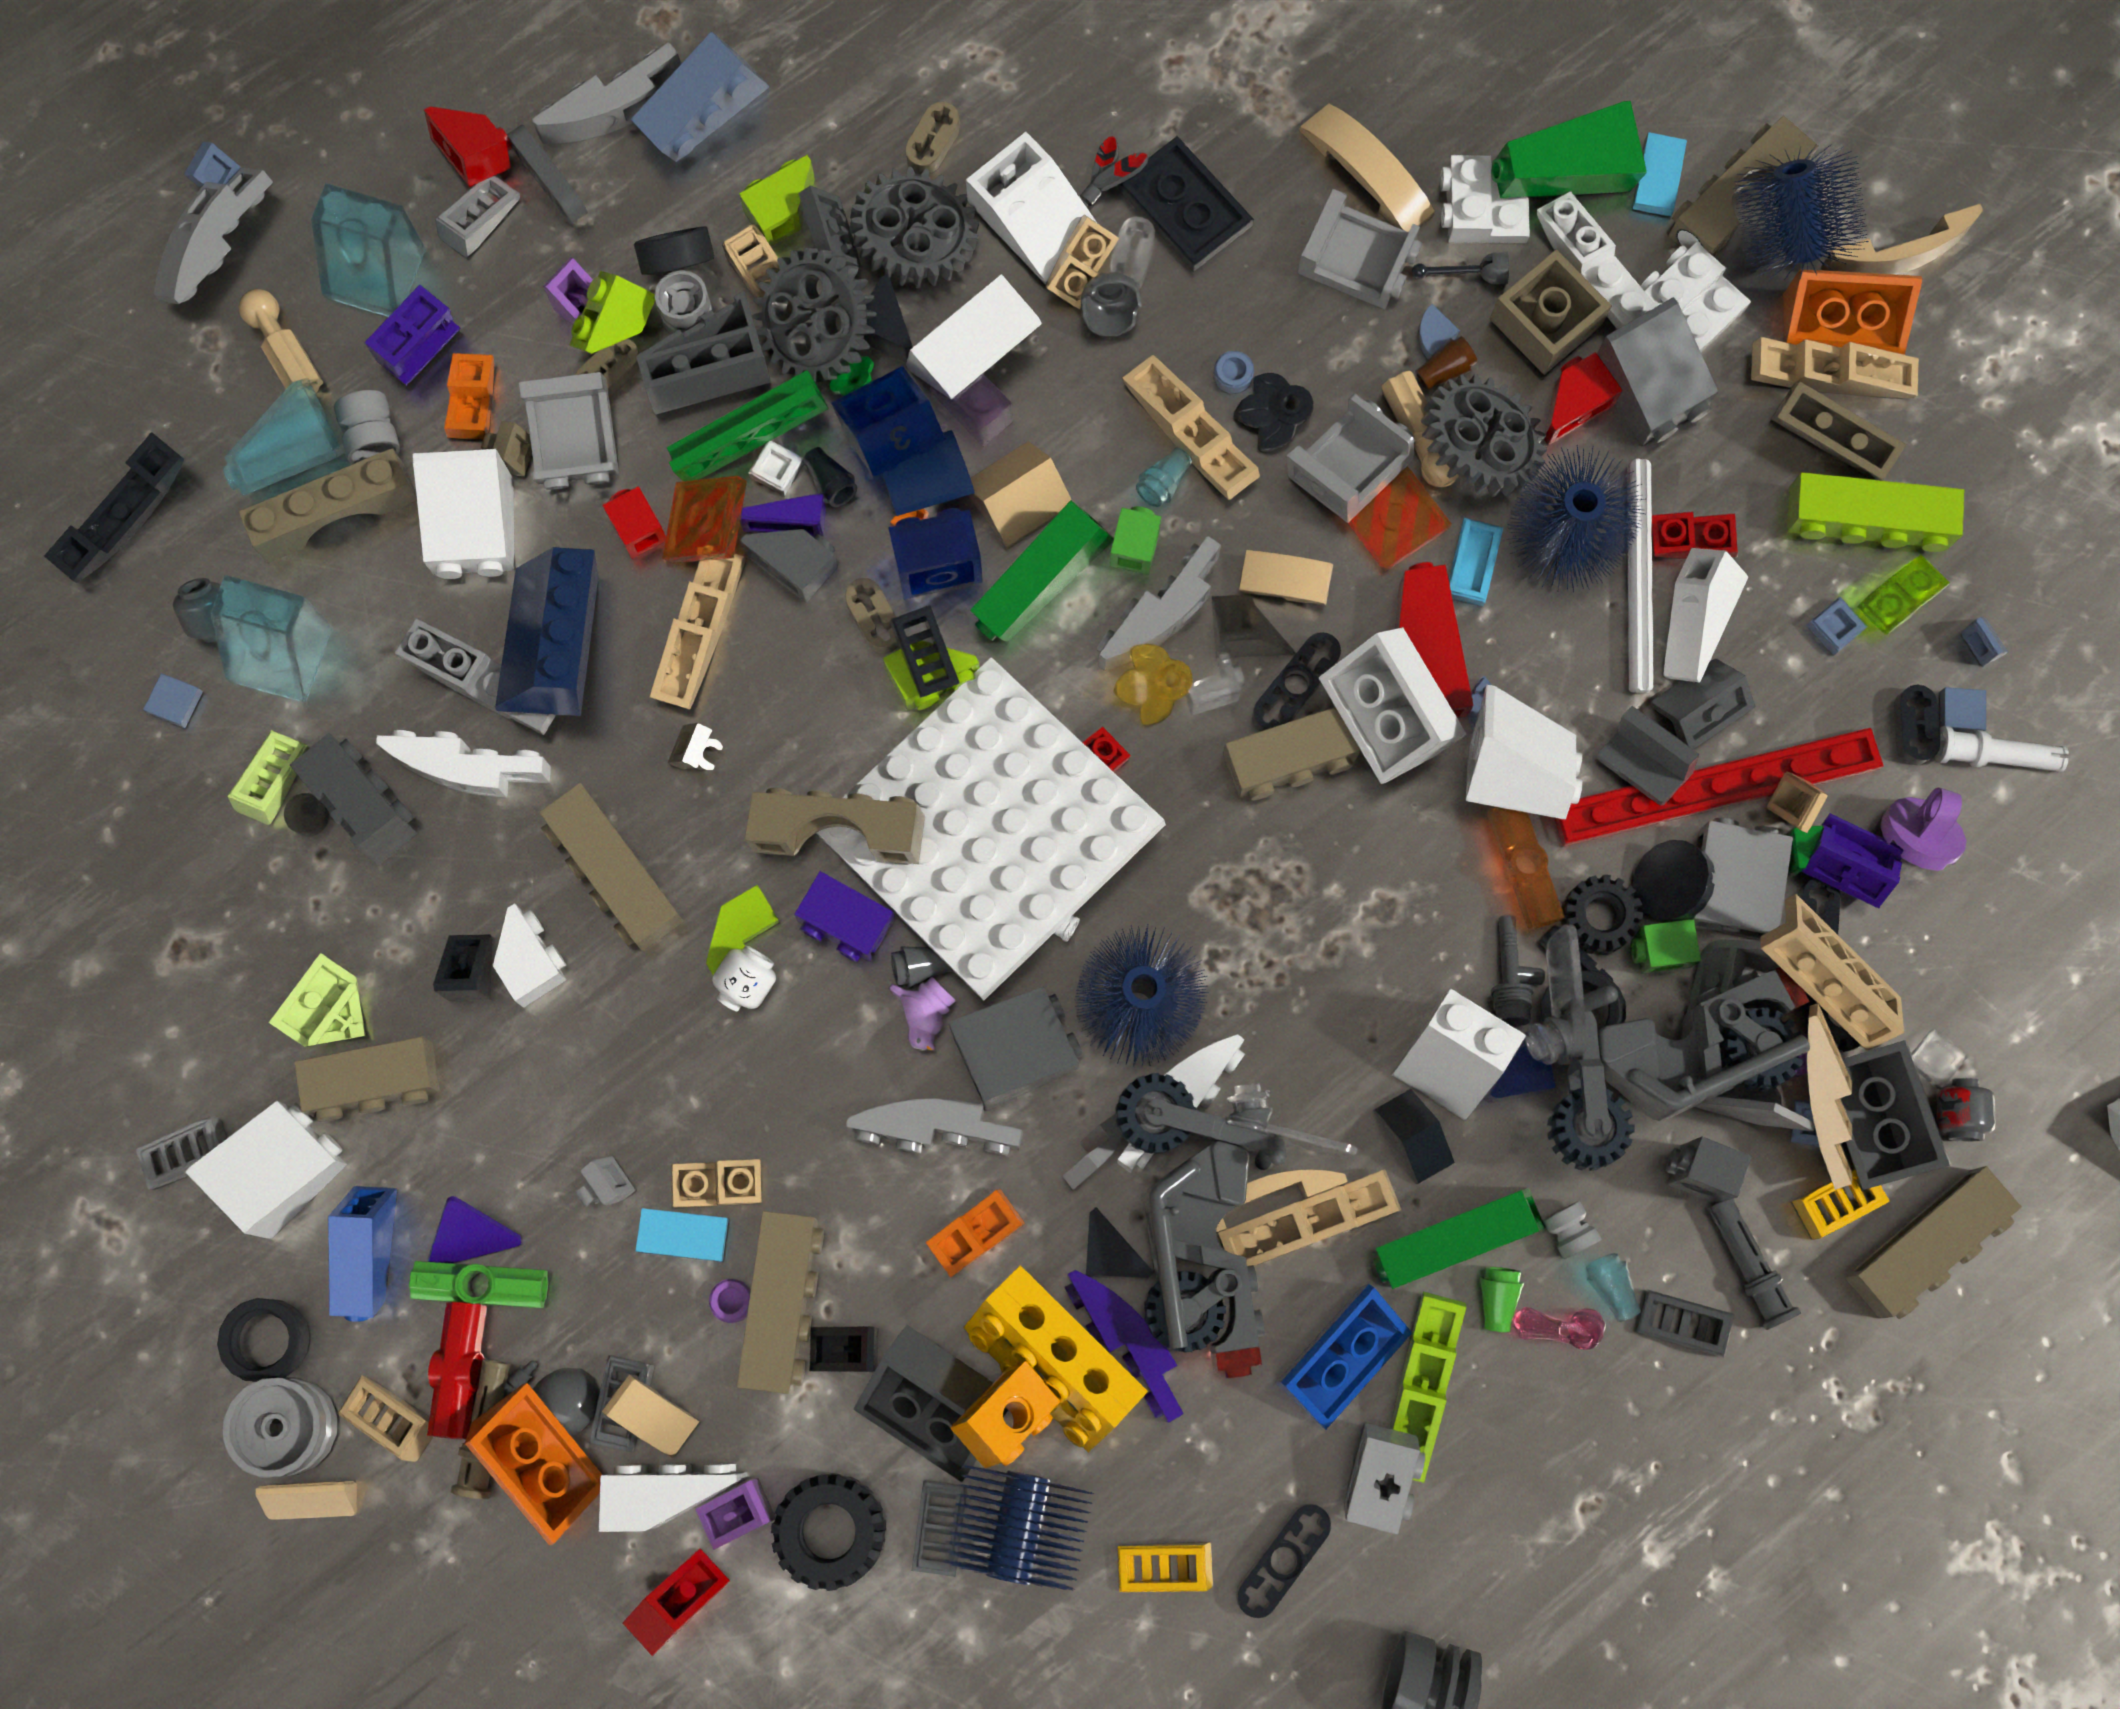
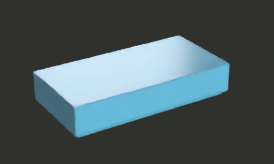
[1632,132,1687,217]
[1448,518,1504,607]
[635,1208,729,1262]

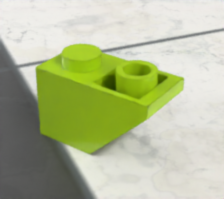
[739,155,815,247]
[569,271,655,354]
[882,640,980,711]

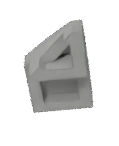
[1063,1114,1122,1190]

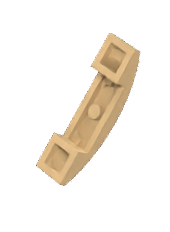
[1299,103,1435,232]
[1821,204,1983,275]
[1216,1169,1348,1233]

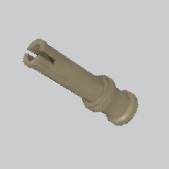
[450,1360,511,1499]

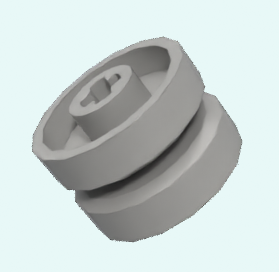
[223,1378,337,1478]

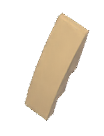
[1751,337,1919,398]
[1122,355,1260,500]
[650,546,746,710]
[1807,1003,1852,1190]
[1218,1170,1401,1266]

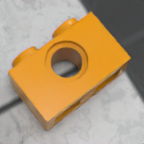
[950,1360,1061,1468]

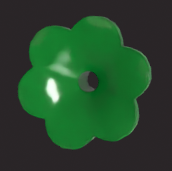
[830,353,874,399]

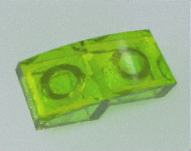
[1857,554,1950,635]

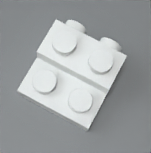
[1440,155,1530,243]
[1641,242,1751,352]

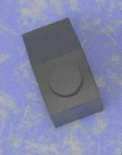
[740,529,838,603]

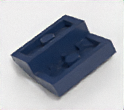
[875,430,975,516]

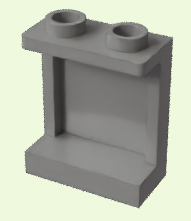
[1298,189,1423,310]
[519,372,619,490]
[1287,393,1414,523]
[1690,818,1793,940]

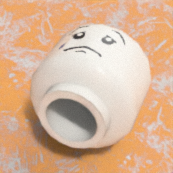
[712,945,776,1012]

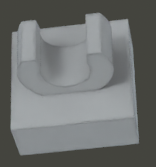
[576,1156,636,1207]

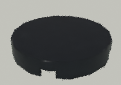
[1632,840,1715,923]

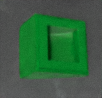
[1785,826,1823,877]

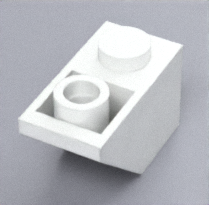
[493,903,567,1008]

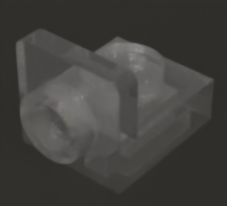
[1186,653,1245,716]

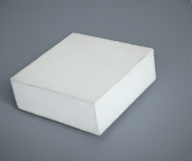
[748,441,804,496]

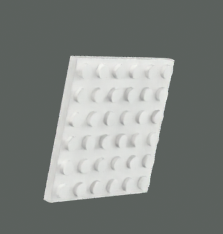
[816,657,1166,1001]

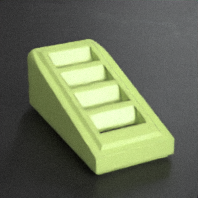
[228,730,309,825]

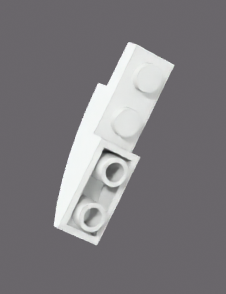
[1537,191,1657,329]
[376,730,551,798]
[1117,1034,1245,1173]

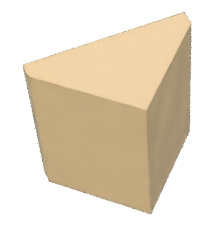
[968,441,1072,549]

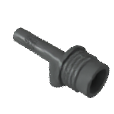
[1491,915,1545,1027]

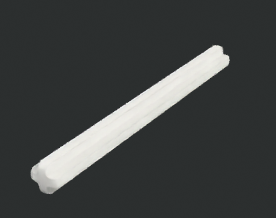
[1627,459,1653,694]

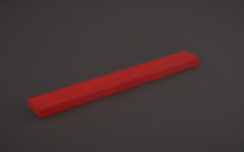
[1554,728,1884,847]

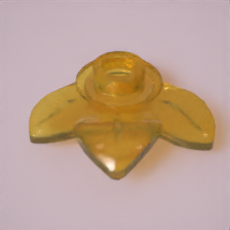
[1113,644,1193,725]

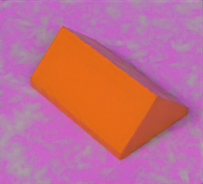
[1783,269,1923,355]
[465,1383,602,1546]

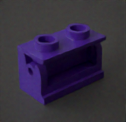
[364,285,461,386]
[1801,813,1904,909]
[794,871,896,962]

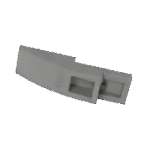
[532,42,681,144]
[154,167,273,304]
[1097,536,1221,671]
[395,618,556,735]
[846,1098,1022,1156]

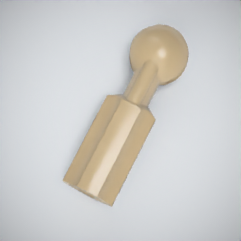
[238,289,324,400]
[1381,371,1459,488]

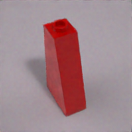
[1395,562,1474,718]

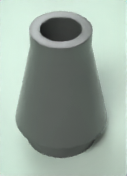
[891,946,953,988]

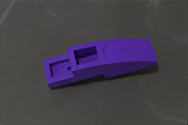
[1064,1270,1184,1423]

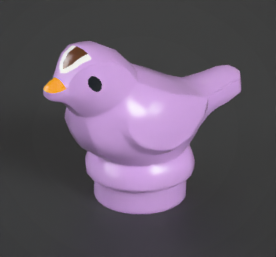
[888,977,956,1051]

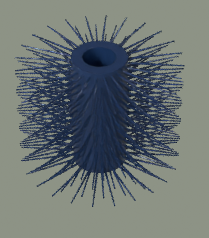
[1733,144,1869,280]
[1506,445,1646,593]
[1075,924,1209,1067]
[943,1465,1094,1591]

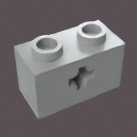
[1344,1423,1425,1534]

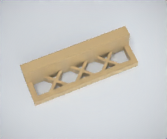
[1760,894,1904,1051]

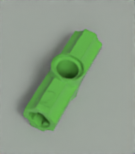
[409,1261,549,1309]

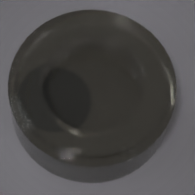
[284,793,329,837]

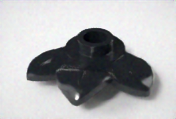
[1234,373,1314,452]

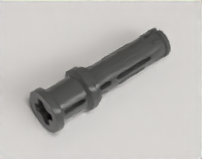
[1708,1199,1801,1330]

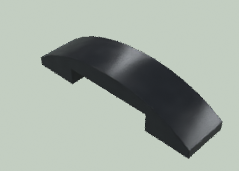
[44,432,184,583]

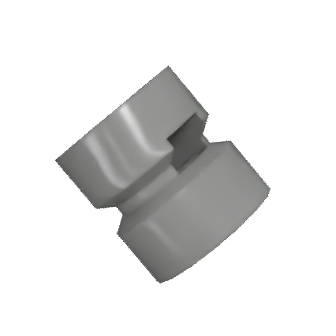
[655,270,713,335]
[334,390,400,464]

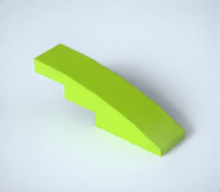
[1389,1291,1467,1483]

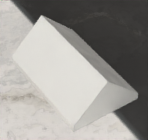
[906,274,1042,399]

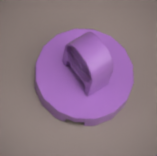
[1880,787,1967,871]

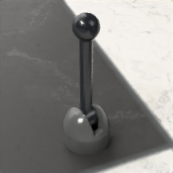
[1412,252,1509,285]

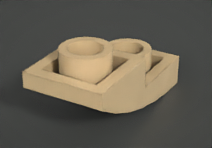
[1046,214,1119,309]
[1239,550,1333,605]
[671,1159,762,1209]
[602,1375,699,1458]

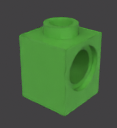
[1110,506,1162,575]
[1631,919,1701,974]

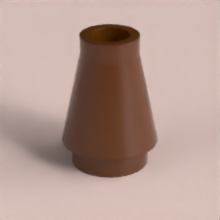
[1415,336,1478,391]

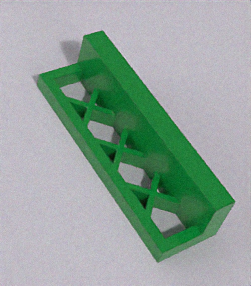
[666,370,829,486]

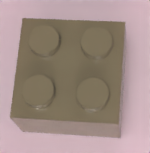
[1490,249,1612,375]

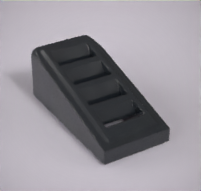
[889,605,959,698]

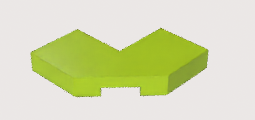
[706,885,780,975]

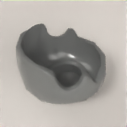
[1081,272,1141,337]
[533,1368,600,1436]

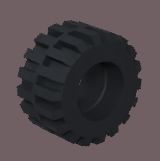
[771,1473,886,1591]

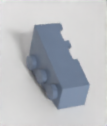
[631,31,770,162]

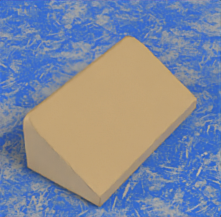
[255,1480,357,1520]

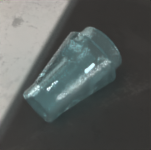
[1136,448,1192,507]
[1586,1253,1641,1322]

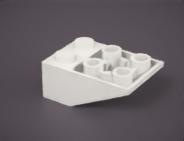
[966,132,1097,284]
[599,1463,747,1532]

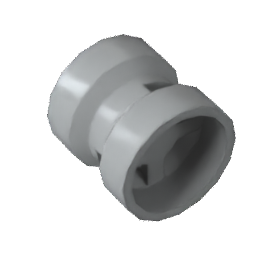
[1543,1201,1602,1259]

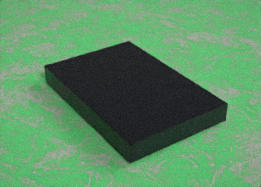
[1117,136,1254,272]

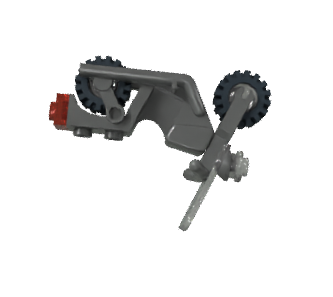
[1525,925,1810,1171]
[1115,1073,1358,1378]

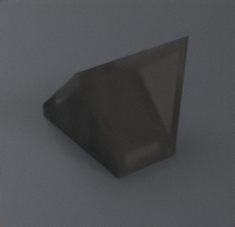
[1212,594,1296,659]

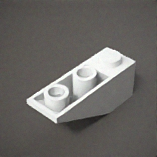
[1663,548,1748,683]

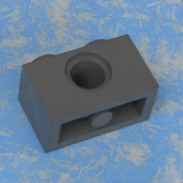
[1666,1136,1752,1204]

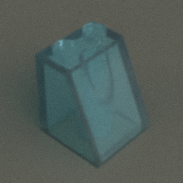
[311,183,426,317]
[223,378,344,496]
[210,575,333,703]

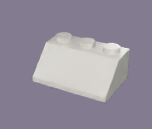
[1318,627,1466,784]

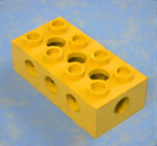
[963,1265,1148,1453]

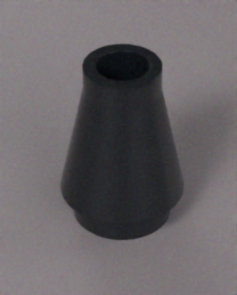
[802,447,857,507]

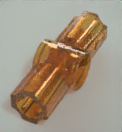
[1487,807,1565,930]

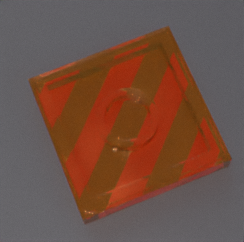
[1348,466,1452,572]
[662,476,747,563]

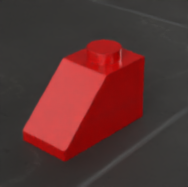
[424,106,512,187]
[1544,352,1623,445]
[622,1548,730,1656]

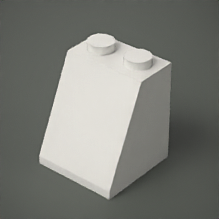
[413,449,515,579]
[1466,685,1582,820]
[1392,989,1526,1121]
[185,1101,347,1239]

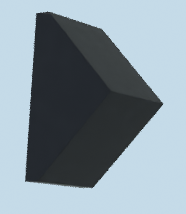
[863,274,913,364]
[433,934,492,1001]
[1373,1089,1455,1184]
[1086,1207,1154,1280]
[809,1326,879,1372]

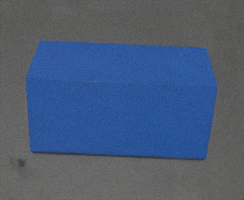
[1275,1284,1412,1430]

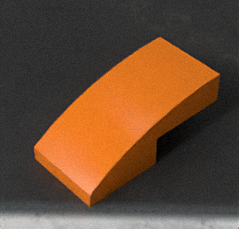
[444,353,494,440]
[925,1189,1025,1277]

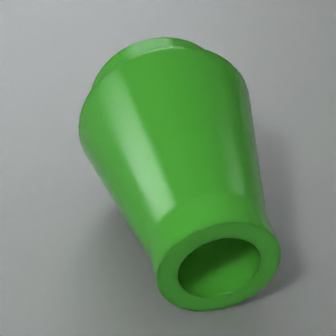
[1480,1266,1524,1332]

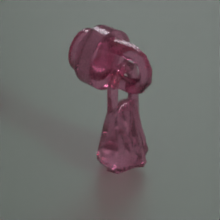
[1513,1307,1606,1350]

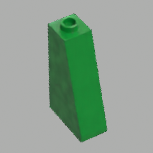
[1491,101,1647,198]
[970,500,1114,642]
[1373,1188,1546,1289]

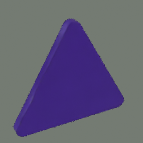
[428,1196,521,1263]

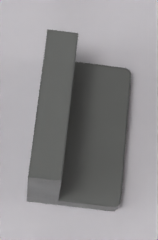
[1652,659,1756,749]
[1597,706,1700,806]

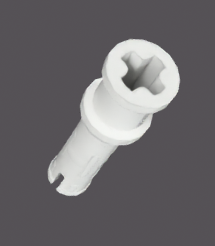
[1934,726,2069,773]

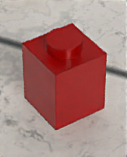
[602,486,667,559]

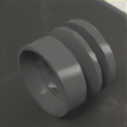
[1381,1630,1482,1709]

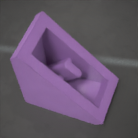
[543,257,593,325]
[695,1478,776,1550]

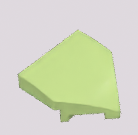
[269,953,365,1047]

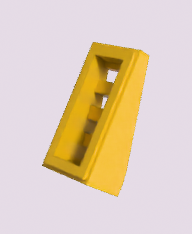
[1792,1169,1890,1240]
[1118,1542,1213,1592]

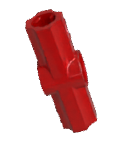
[427,1302,487,1439]

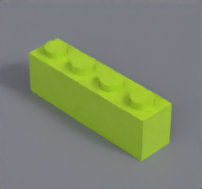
[1787,472,1964,552]

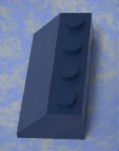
[495,547,598,716]

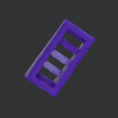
[738,494,826,537]

